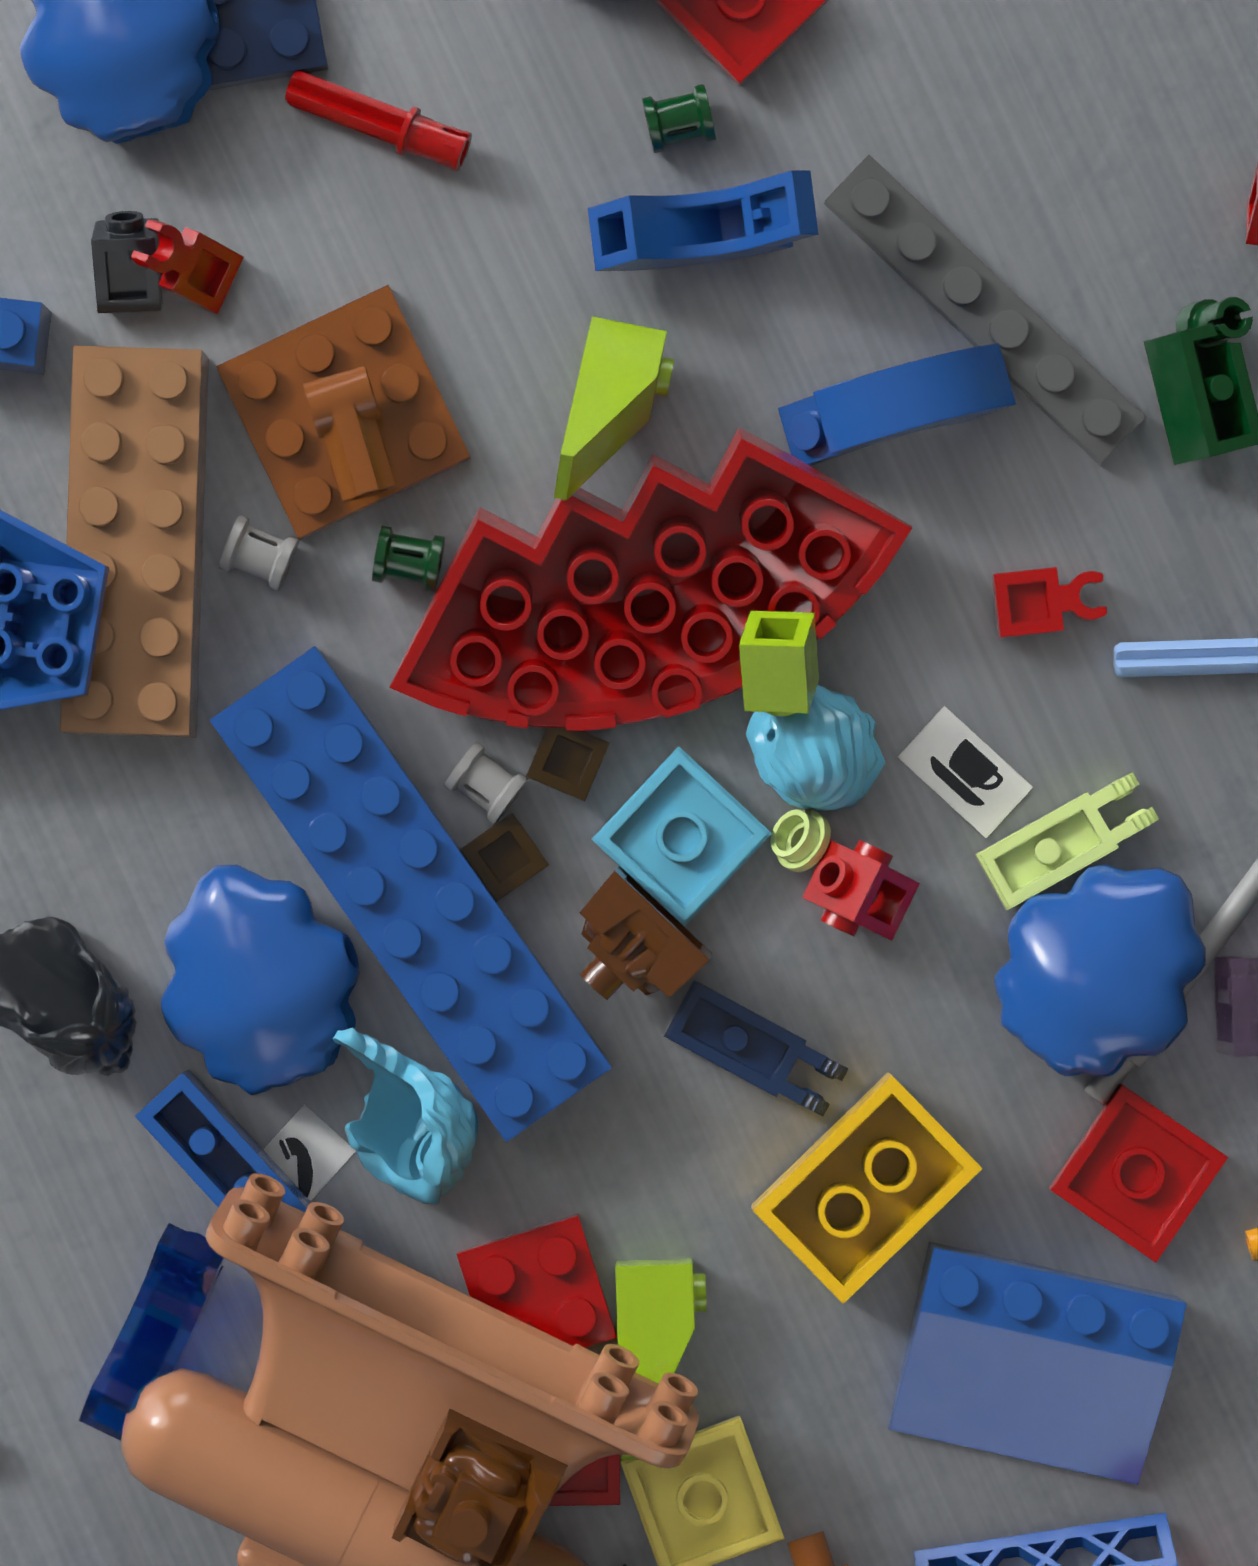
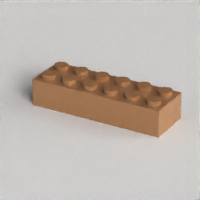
[60,346,209,738]

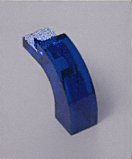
[79,1223,224,1441]

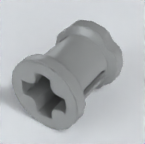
[219,515,299,591]
[444,741,528,825]

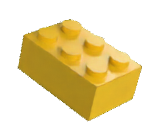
[751,1072,983,1304]

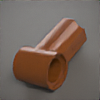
[303,365,396,503]

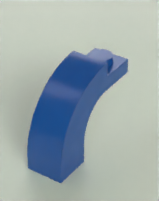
[587,170,819,271]
[778,343,1016,466]

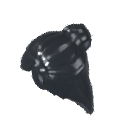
[0,916,137,1076]

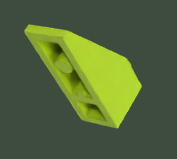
[553,316,675,500]
[615,1258,707,1460]

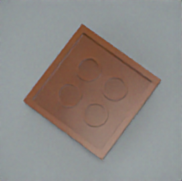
[216,285,471,540]

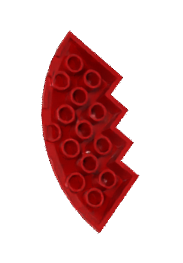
[389,428,912,731]

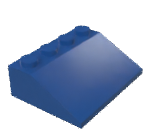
[888,1241,1187,1485]

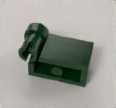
[1143,297,1258,465]

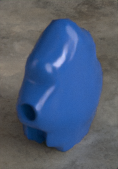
[20,0,219,144]
[994,864,1206,1077]
[161,865,360,1095]

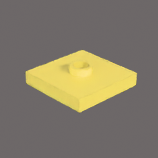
[620,1415,785,1566]

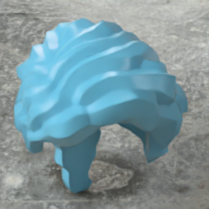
[746,685,886,812]
[333,1028,479,1204]

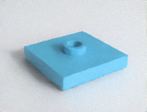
[591,746,772,927]

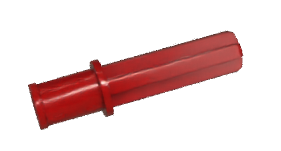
[285,71,472,172]

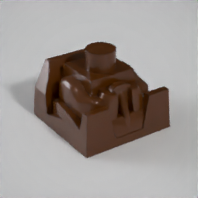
[579,866,712,1000]
[391,1409,568,1566]

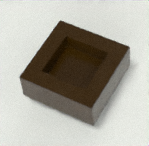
[526,727,610,802]
[460,813,549,902]

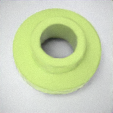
[770,809,831,872]

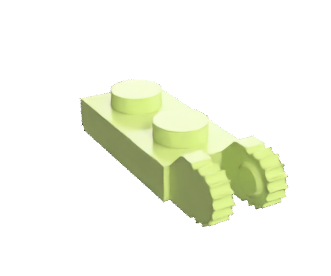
[975,772,1159,910]

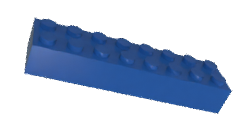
[210,646,612,1142]

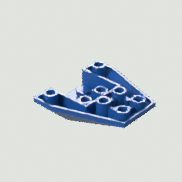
[0,509,109,711]

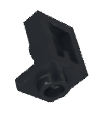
[91,211,163,313]

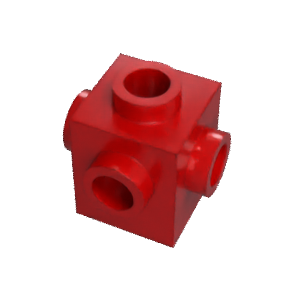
[802,840,920,941]

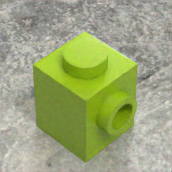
[739,611,819,716]

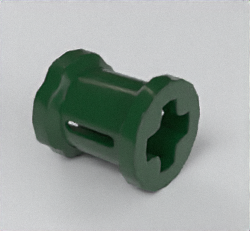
[642,84,716,153]
[372,525,445,593]

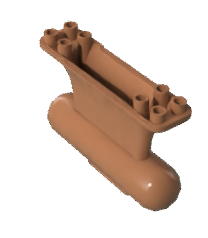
[121,1173,699,1566]

